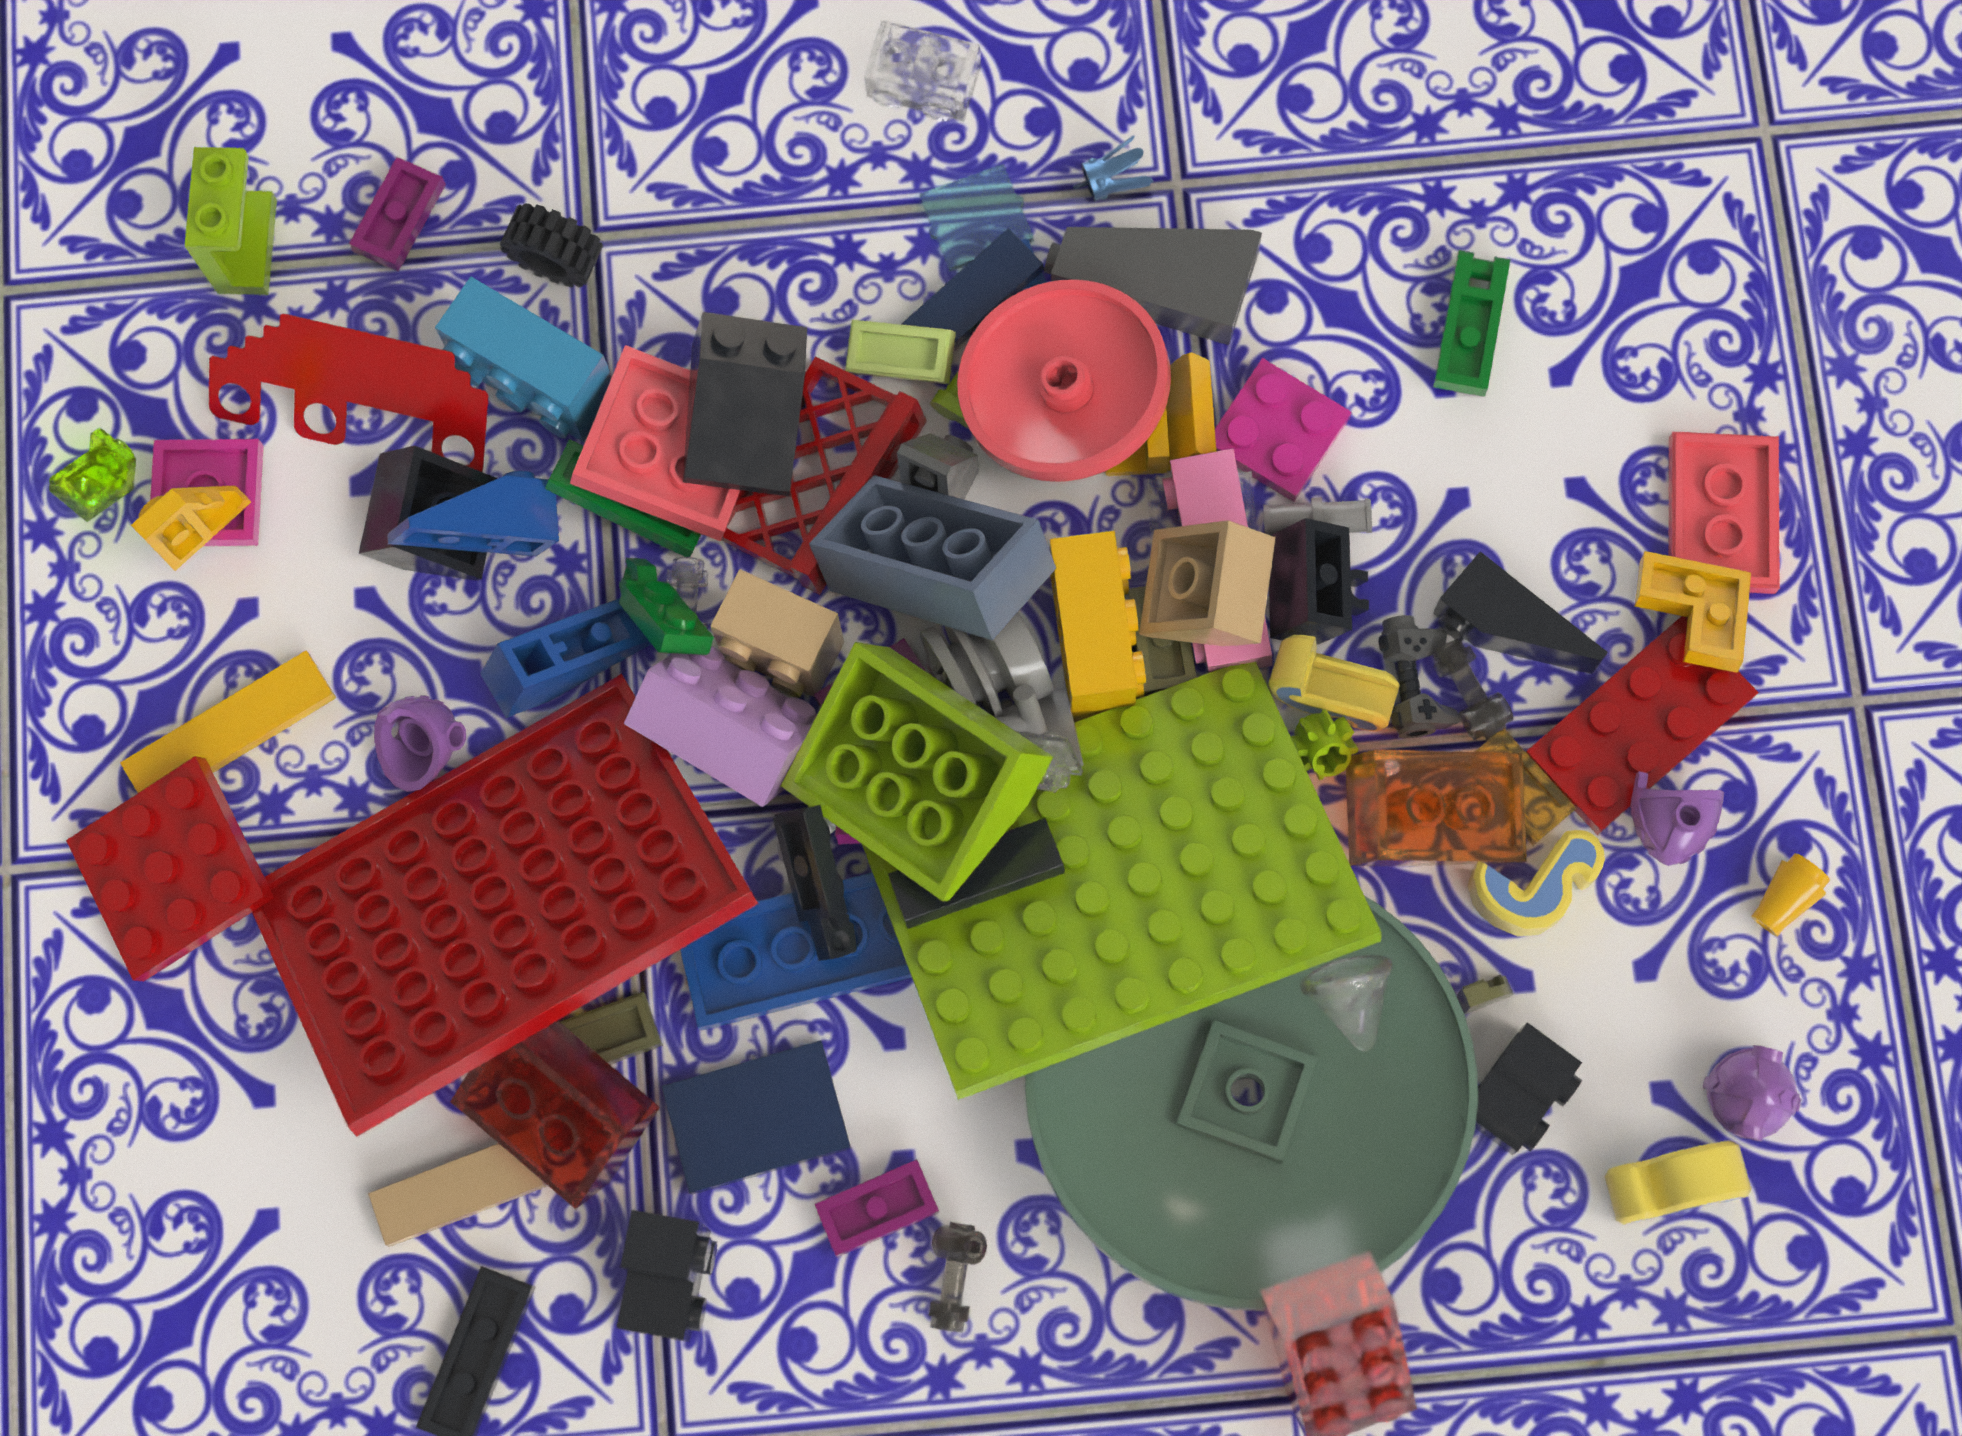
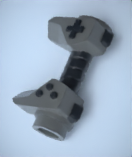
[1378,615,1462,739]

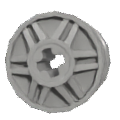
[920,612,1053,718]

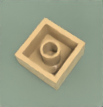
[710,569,844,698]

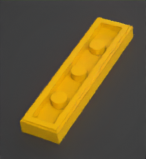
[120,650,336,793]

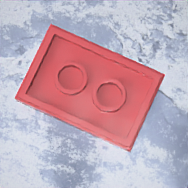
[1668,432,1780,594]

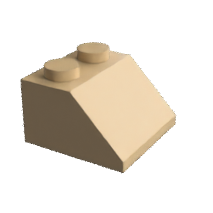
[1139,520,1275,647]

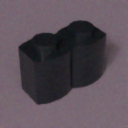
[1475,1022,1582,1155]

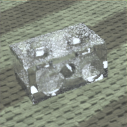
[864,20,981,122]

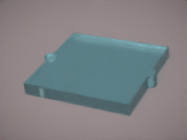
[919,164,1034,272]

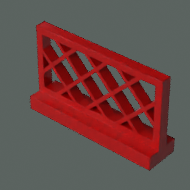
[721,356,927,595]

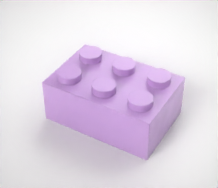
[624,646,817,807]

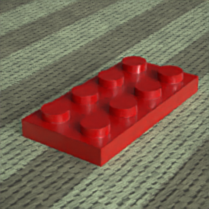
[1523,616,1759,836]

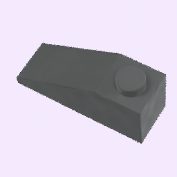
[897,433,979,499]

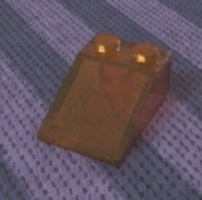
[1346,749,1527,867]

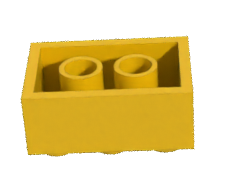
[1050,531,1146,722]

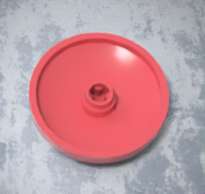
[957,280,1171,482]

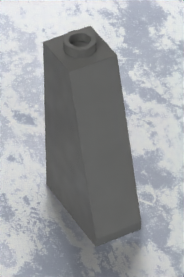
[1044,227,1262,345]

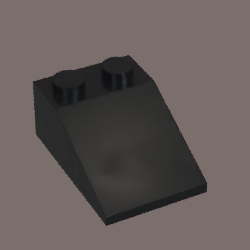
[683,312,807,497]

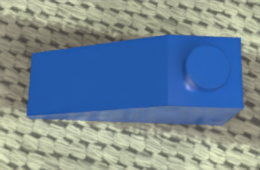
[387,471,559,557]
[480,598,651,718]

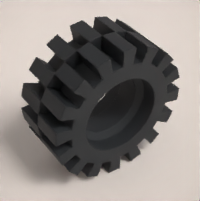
[500,203,603,288]

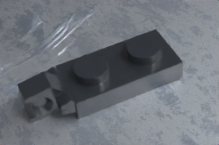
[773,805,857,961]

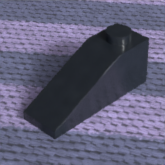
[1433,552,1608,674]

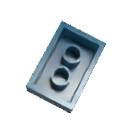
[435,277,612,442]

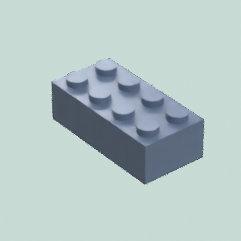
[809,475,1056,640]

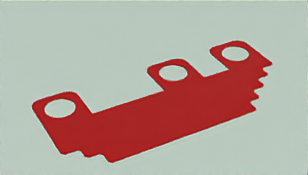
[209,313,489,472]

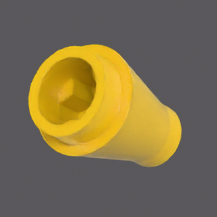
[1751,853,1830,937]

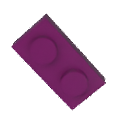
[349,157,446,272]
[814,1159,940,1257]

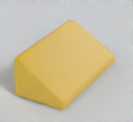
[1166,352,1216,472]

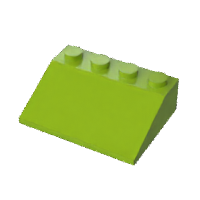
[781,642,1053,901]

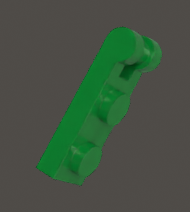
[1433,250,1510,397]

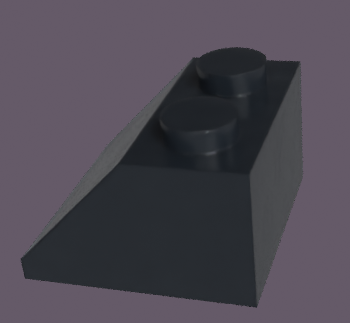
[358,445,498,581]

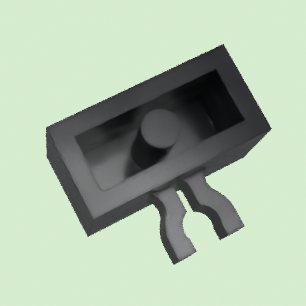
[1269,518,1369,645]

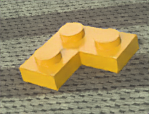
[1634,551,1751,673]

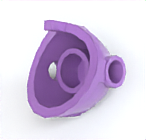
[374,695,466,792]
[1630,771,1724,866]
[1703,1045,1801,1142]

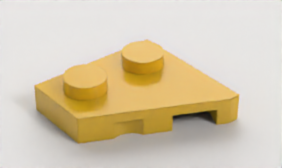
[131,485,251,571]

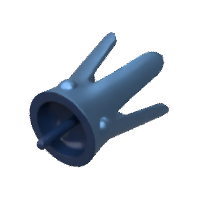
[1073,135,1153,202]

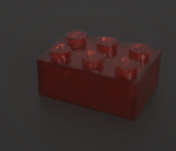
[450,1021,660,1209]
[1260,1251,1417,1436]

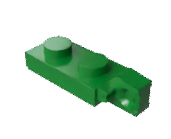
[619,558,714,655]

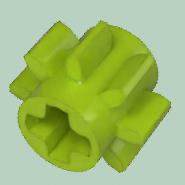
[1291,710,1359,780]

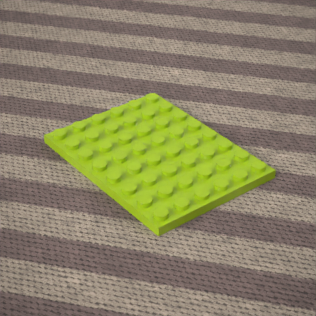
[862,662,1381,1100]

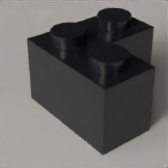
[616,1210,717,1342]

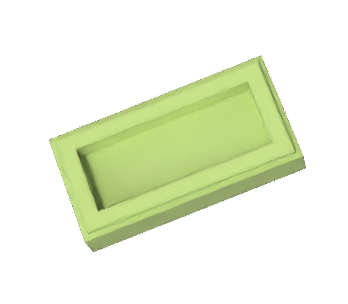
[845,320,956,384]

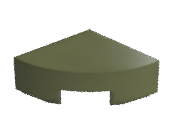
[1457,975,1514,1015]

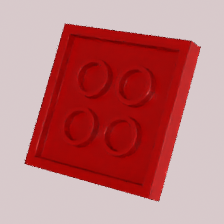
[66,756,274,981]

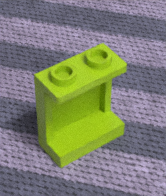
[184,147,277,295]

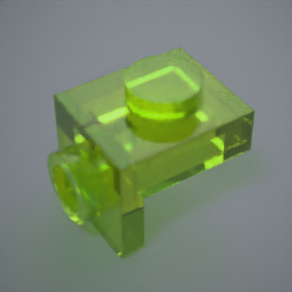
[49,427,136,522]

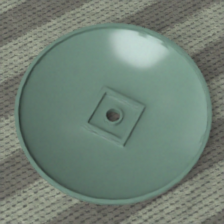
[1025,896,1478,1311]

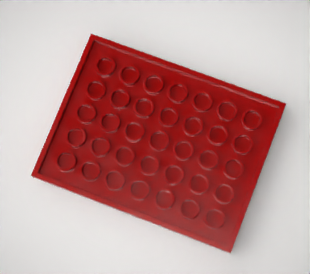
[252,674,758,1137]

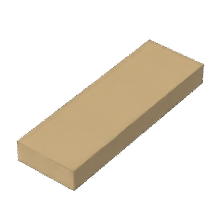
[368,1133,547,1247]

